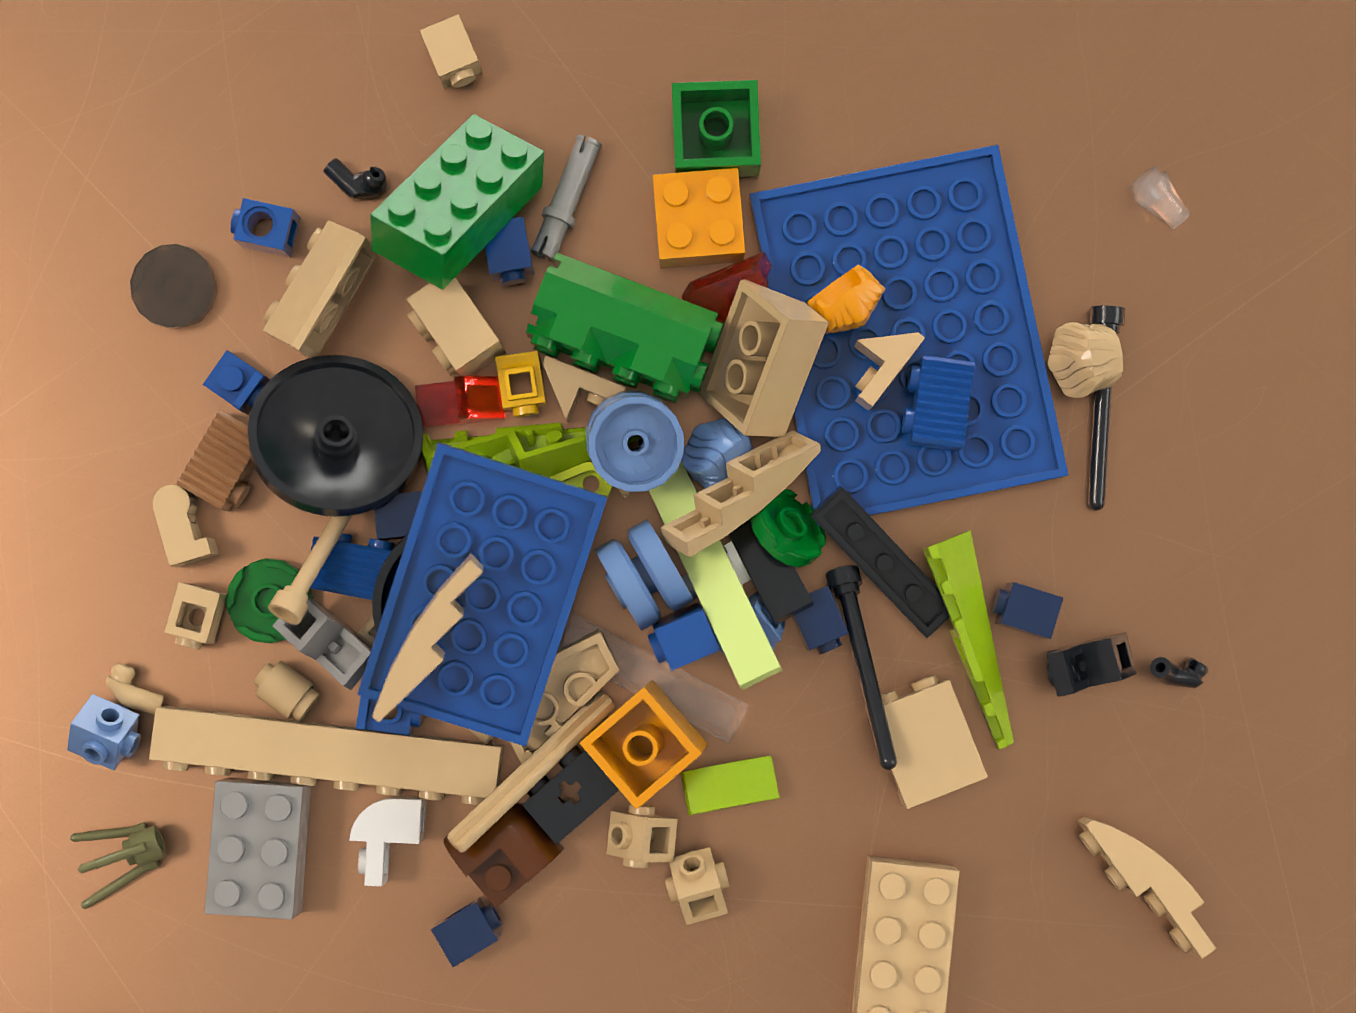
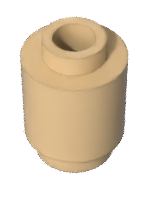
[253,661,320,722]

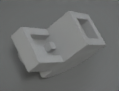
[273,597,371,690]

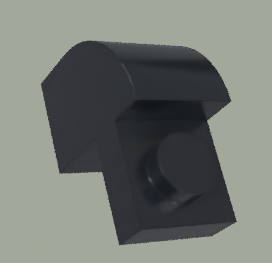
[1046,632,1137,697]

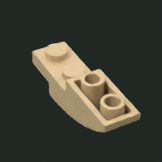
[1077,816,1216,959]

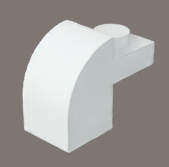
[349,795,426,886]

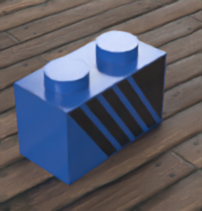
[647,602,720,671]

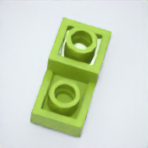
[680,756,780,816]

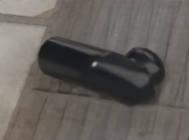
[323,158,386,199]

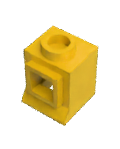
[495,351,547,418]

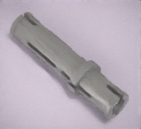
[530,135,602,262]

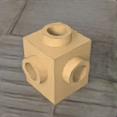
[606,804,678,868]
[665,847,730,925]

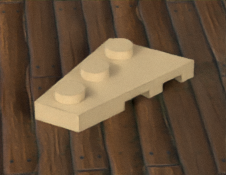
[510,629,619,764]

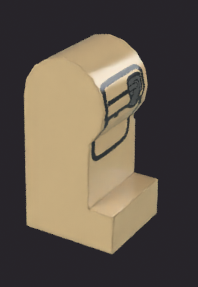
[152,485,219,567]

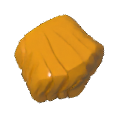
[807,265,886,334]

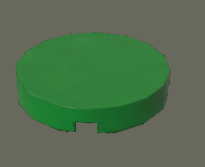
[750,489,826,568]
[225,558,313,644]

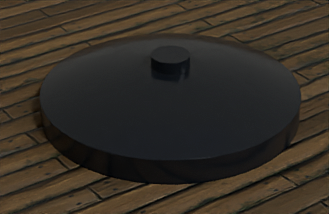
[248,355,423,517]

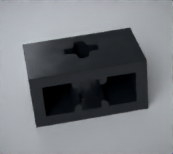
[523,746,619,845]

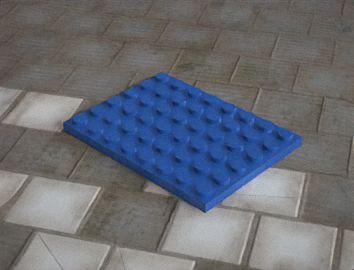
[749,145,1069,526]

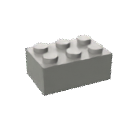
[205,778,312,920]

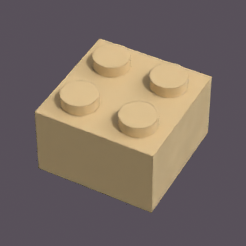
[407,278,507,381]

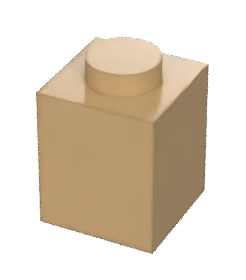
[420,14,482,88]

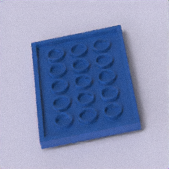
[357,442,607,746]

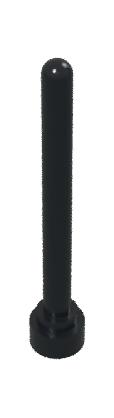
[1088,305,1125,511]
[825,565,897,770]

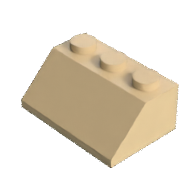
[263,220,378,358]
[699,280,829,437]

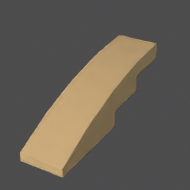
[661,430,821,557]
[372,554,483,722]

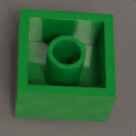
[672,80,761,177]

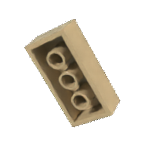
[851,856,959,1013]

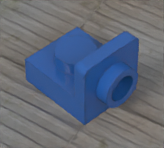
[203,350,271,415]

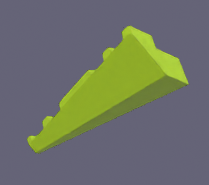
[421,420,642,477]
[923,530,1014,750]

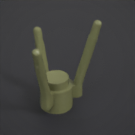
[70,822,166,909]

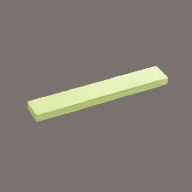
[649,461,783,690]

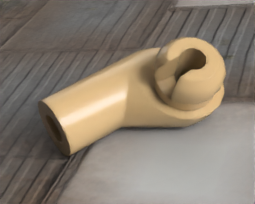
[106,663,163,716]

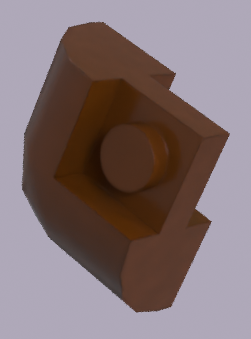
[443,804,564,908]

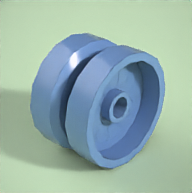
[585,391,684,492]
[595,519,694,631]

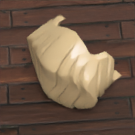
[1048,322,1123,398]

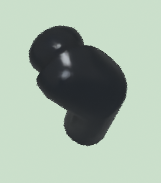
[1150,657,1208,688]

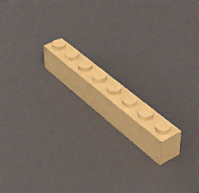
[149,706,504,805]

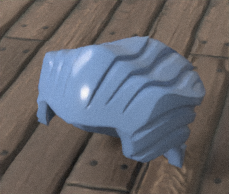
[681,418,754,489]

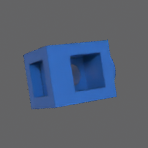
[356,696,423,736]

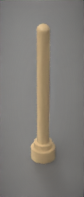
[268,515,352,625]

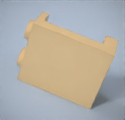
[866,674,988,809]

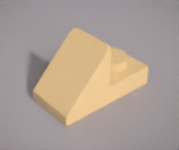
[854,333,925,411]
[543,356,626,423]

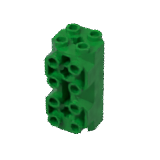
[526,253,723,403]

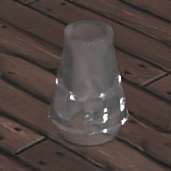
[1129,166,1191,230]

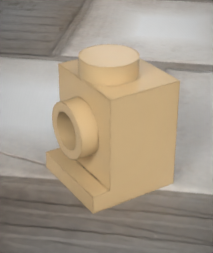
[164,582,227,650]

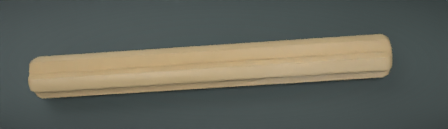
[448,691,615,853]

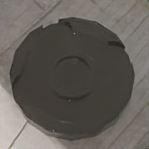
[130,244,217,330]

